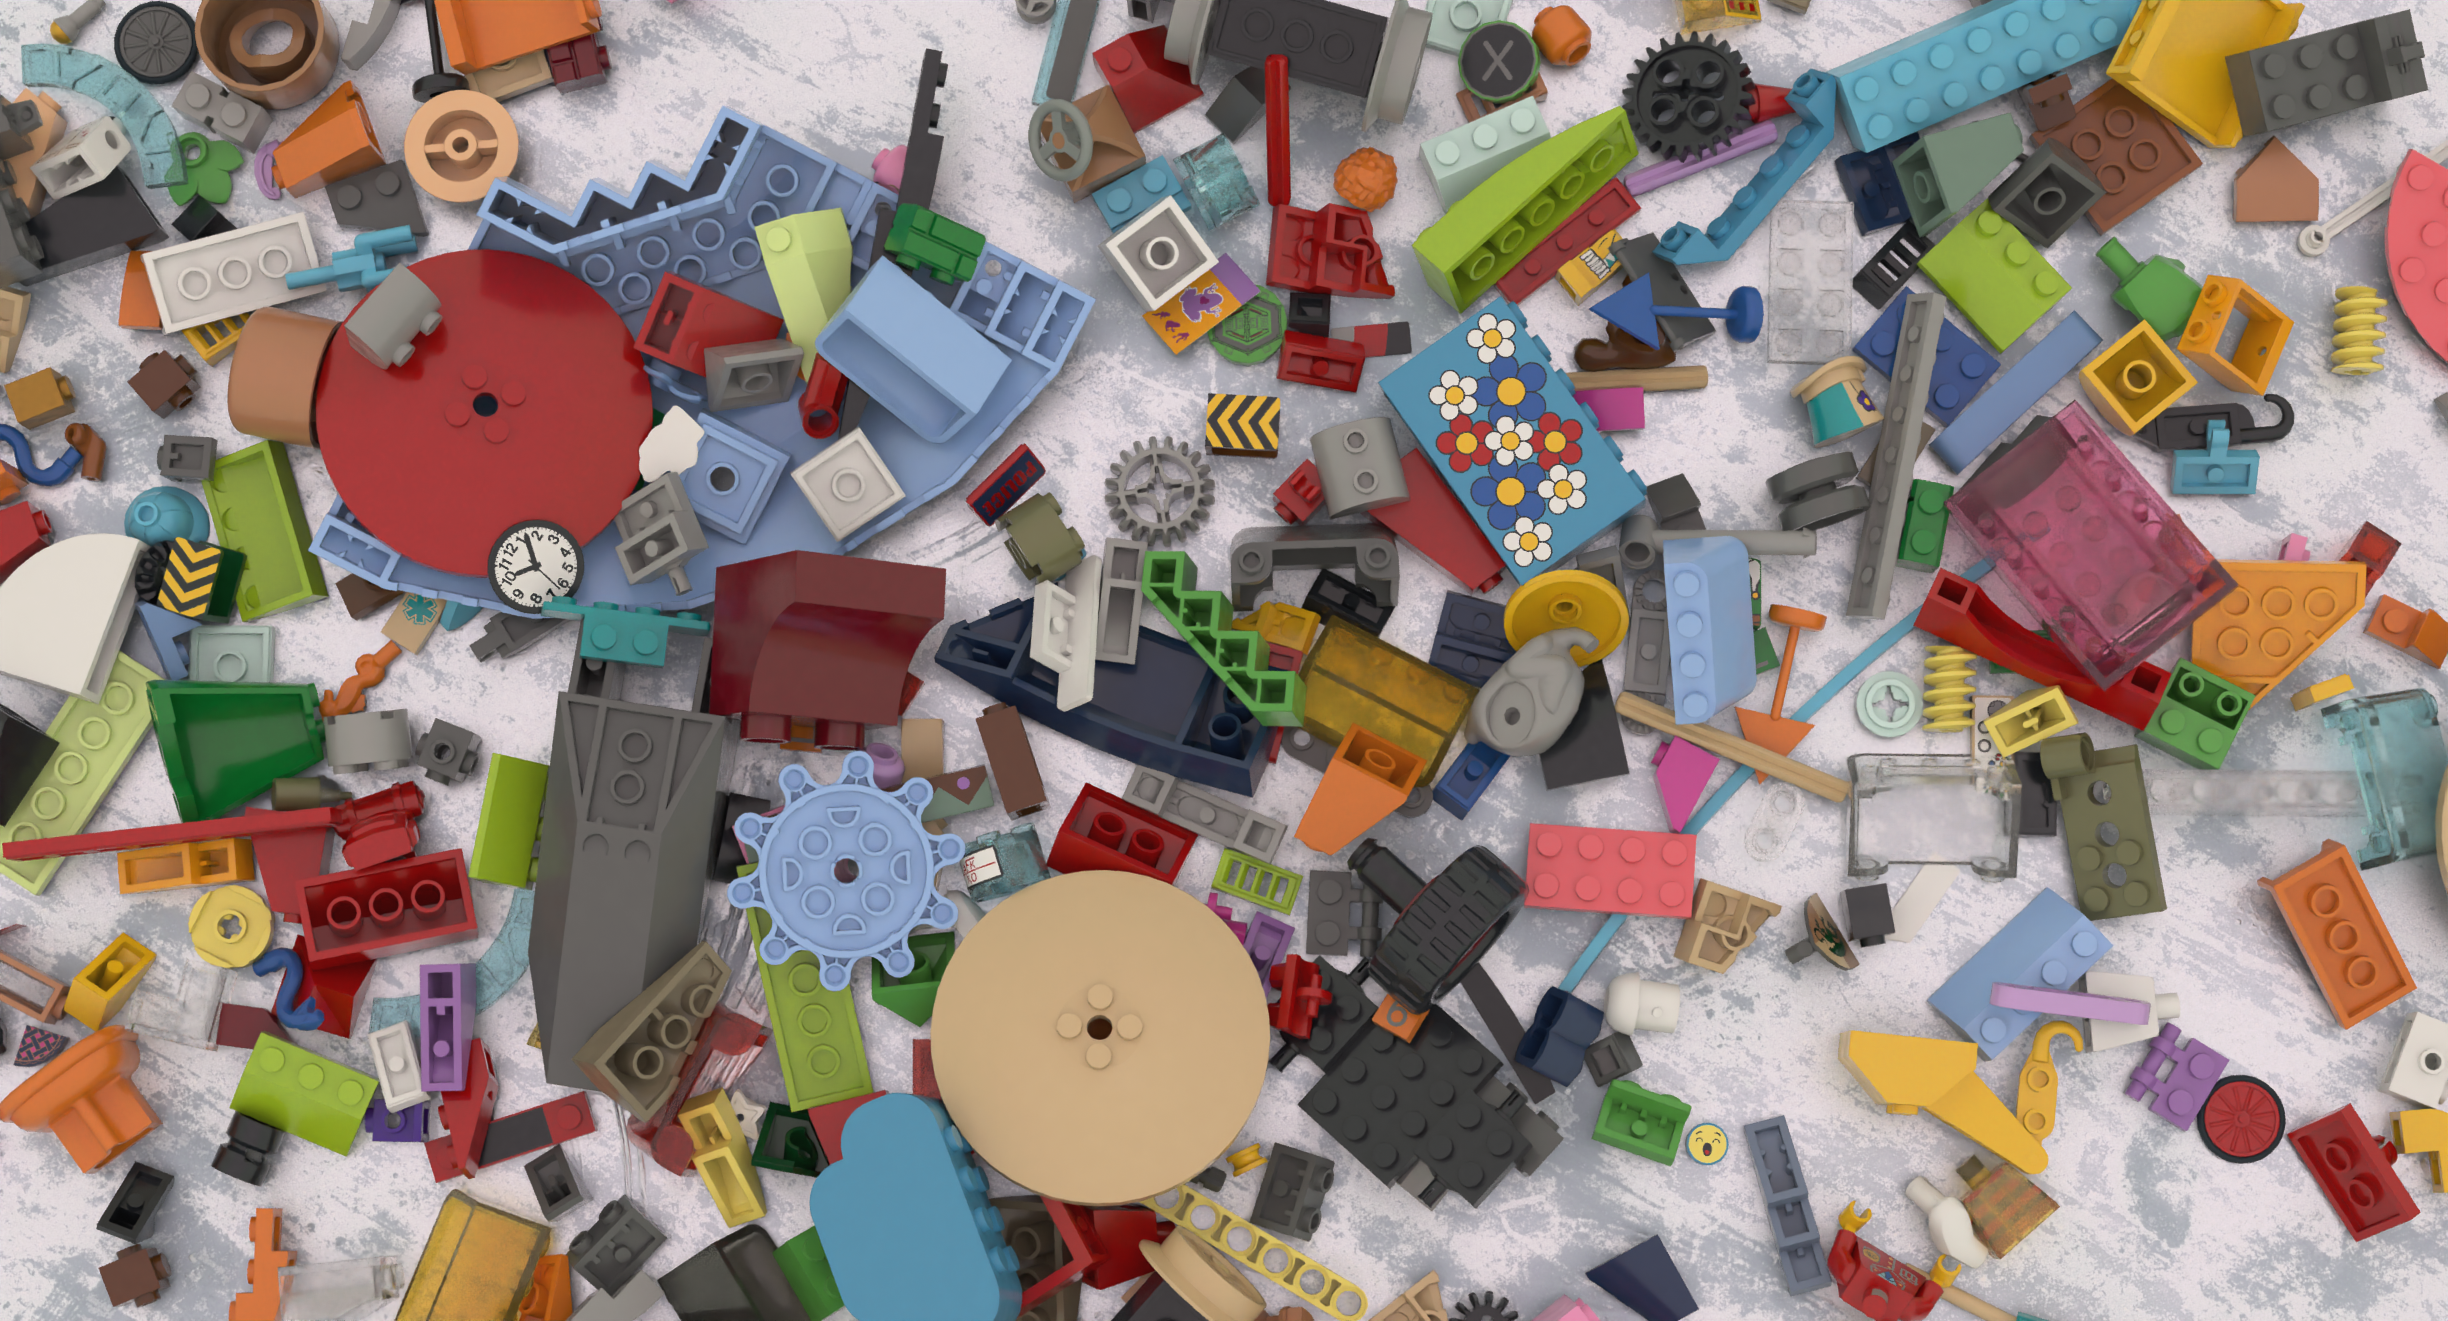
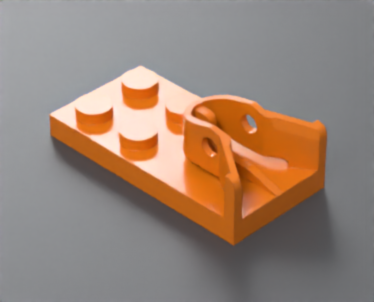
[2257,839,2417,1030]

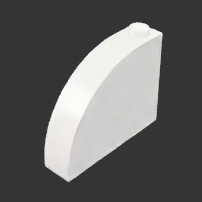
[0,533,151,705]

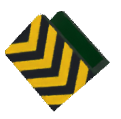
[156,537,247,624]

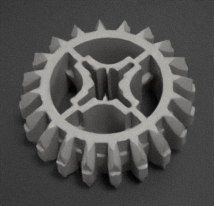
[1105,436,1215,547]

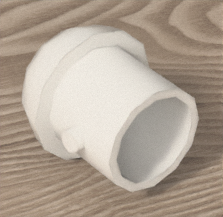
[1604,972,1680,1036]

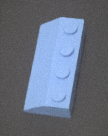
[1926,887,2113,1062]

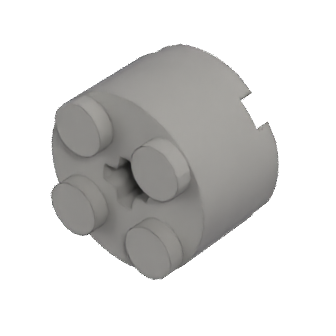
[323,709,413,775]

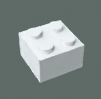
[1098,195,1219,312]

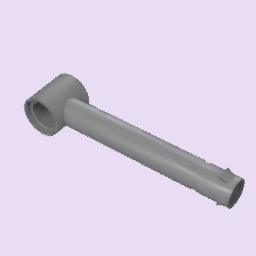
[1618,515,1817,569]

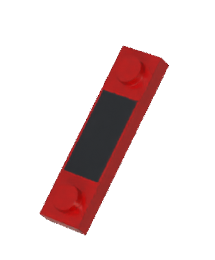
[424,1091,598,1183]

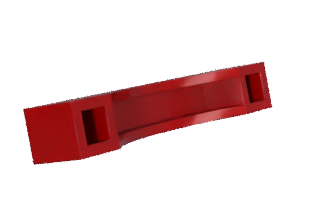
[1913,568,2172,731]

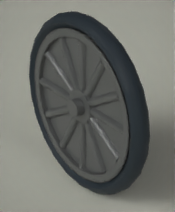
[114,1,198,85]

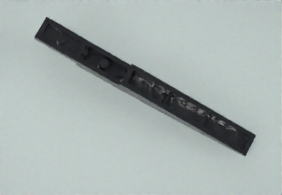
[838,48,948,440]

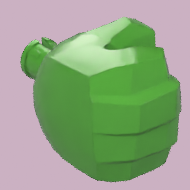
[2095,237,2203,343]

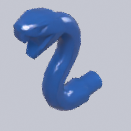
[0,424,83,487]
[253,947,325,1031]

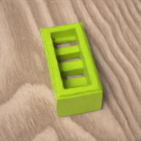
[1211,848,1303,916]

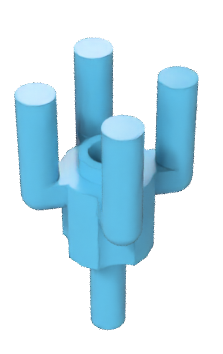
[285,225,418,294]

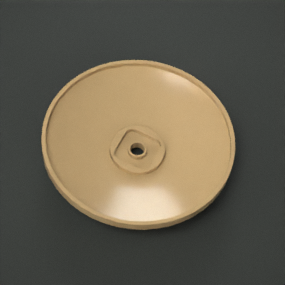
[930,870,1270,1206]

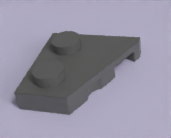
[325,159,429,237]

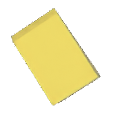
[1984,685,2078,758]

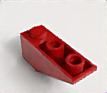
[438,1038,499,1179]

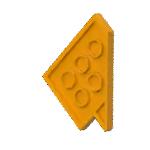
[2190,559,2367,711]

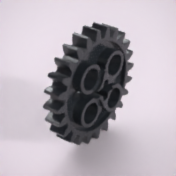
[1622,31,1756,163]

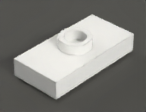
[367,1020,431,1113]

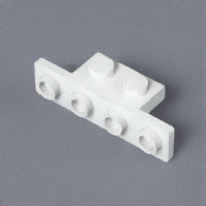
[1030,555,1102,712]

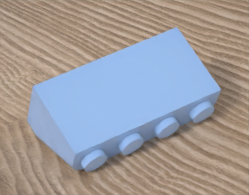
[815,255,1012,444]
[1663,536,1757,725]

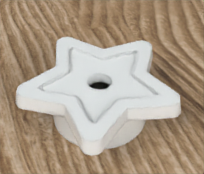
[730,1089,767,1140]

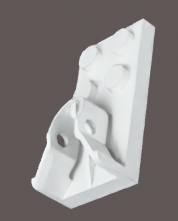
[140,212,327,335]

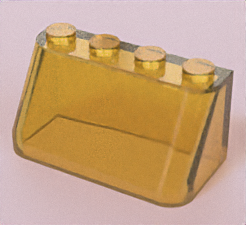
[1298,614,1479,787]
[394,1189,552,1321]

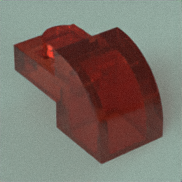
[2334,521,2402,598]

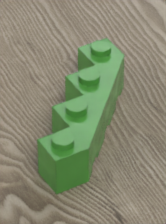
[1141,551,1307,727]

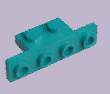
[541,596,711,669]

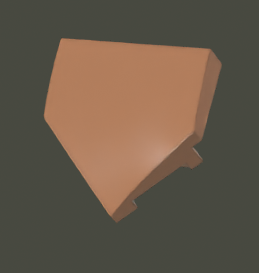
[2233,135,2319,222]

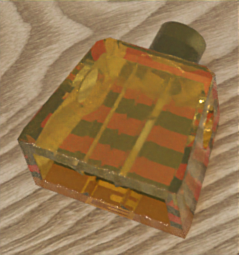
[1955,1154,2060,1259]

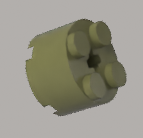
[995,492,1085,585]

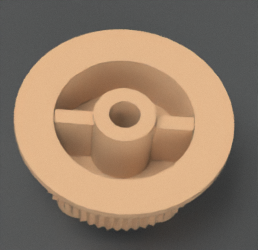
[404,90,519,203]

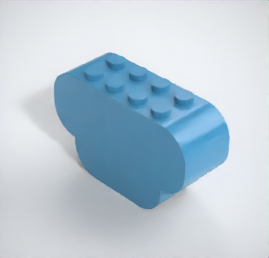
[810,1093,1022,1321]

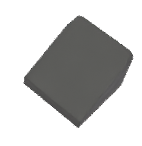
[1584,1032,1643,1087]

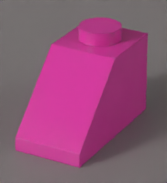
[1651,735,1720,833]

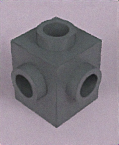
[415,718,481,786]

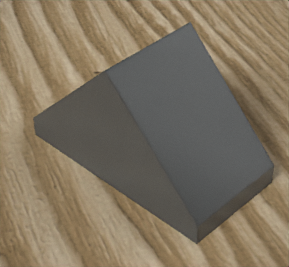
[1205,66,1291,145]
[524,1144,593,1222]

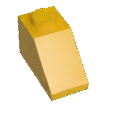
[64,932,157,1032]

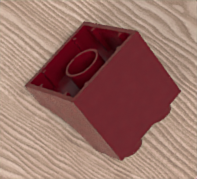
[709,550,946,751]

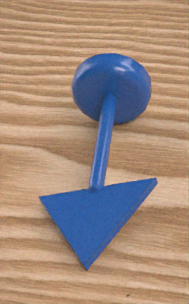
[1589,272,1764,351]

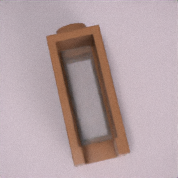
[0,949,71,1025]

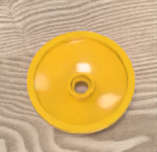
[1503,570,1629,667]

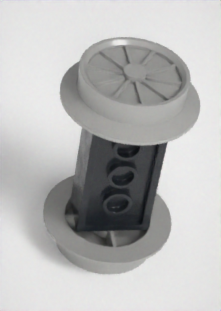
[1164,0,1433,132]

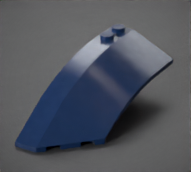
[934,582,1288,798]

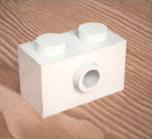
[2378,1012,2448,1109]

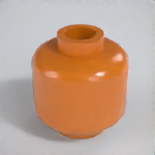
[1531,5,1592,66]

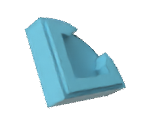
[440,600,483,631]

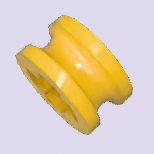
[1225,1143,1268,1177]

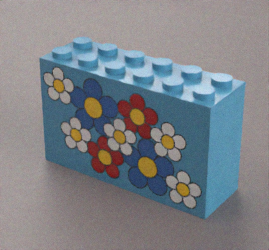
[1378,296,1648,586]

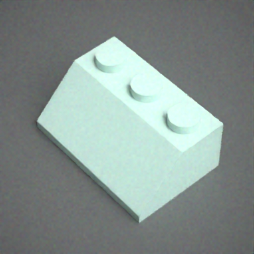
[1419,96,1551,214]

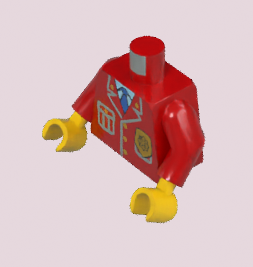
[1827,1201,1961,1321]

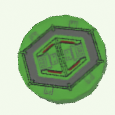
[1207,285,1288,366]

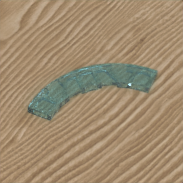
[21,43,189,189]
[368,888,535,1038]

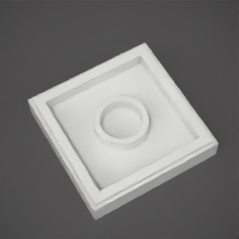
[790,426,906,542]

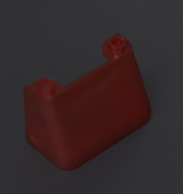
[626,1000,773,1177]

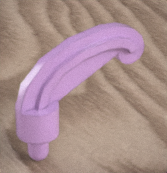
[254,139,283,200]

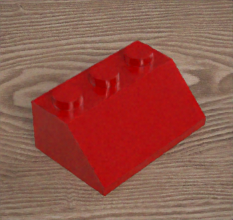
[1046,782,1198,887]

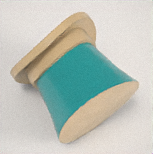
[1790,356,1885,448]

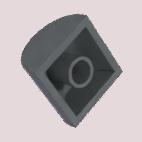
[1988,138,2106,248]

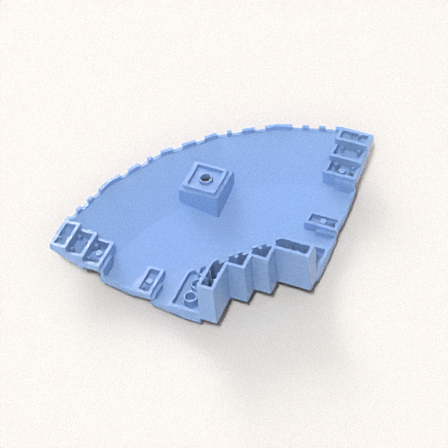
[308,106,1096,619]

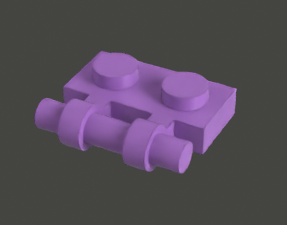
[2125,1022,2229,1132]

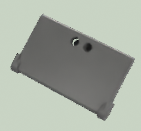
[1608,232,1716,352]

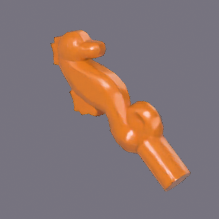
[318,640,402,721]

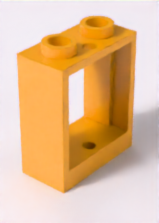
[2177,275,2294,396]

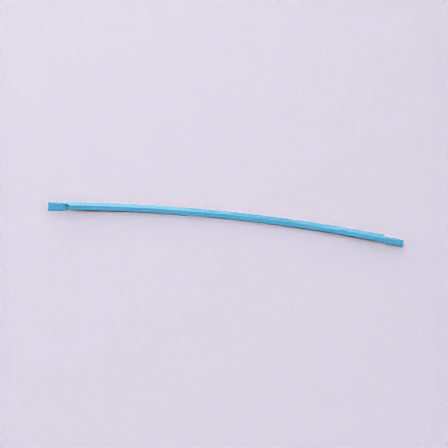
[1558,524,2050,994]

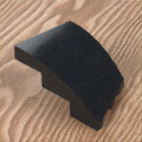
[1539,659,1629,791]

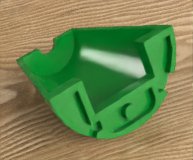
[146,680,326,823]

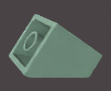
[1892,112,2024,237]

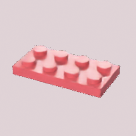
[1524,823,1697,920]

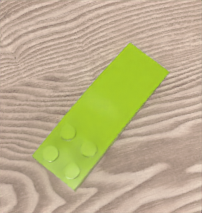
[1412,106,1639,314]

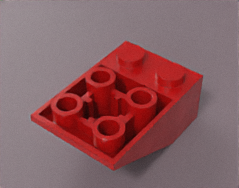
[633,271,784,377]

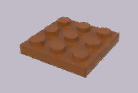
[2029,78,2203,236]

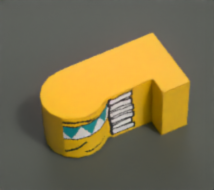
[1555,229,1623,306]

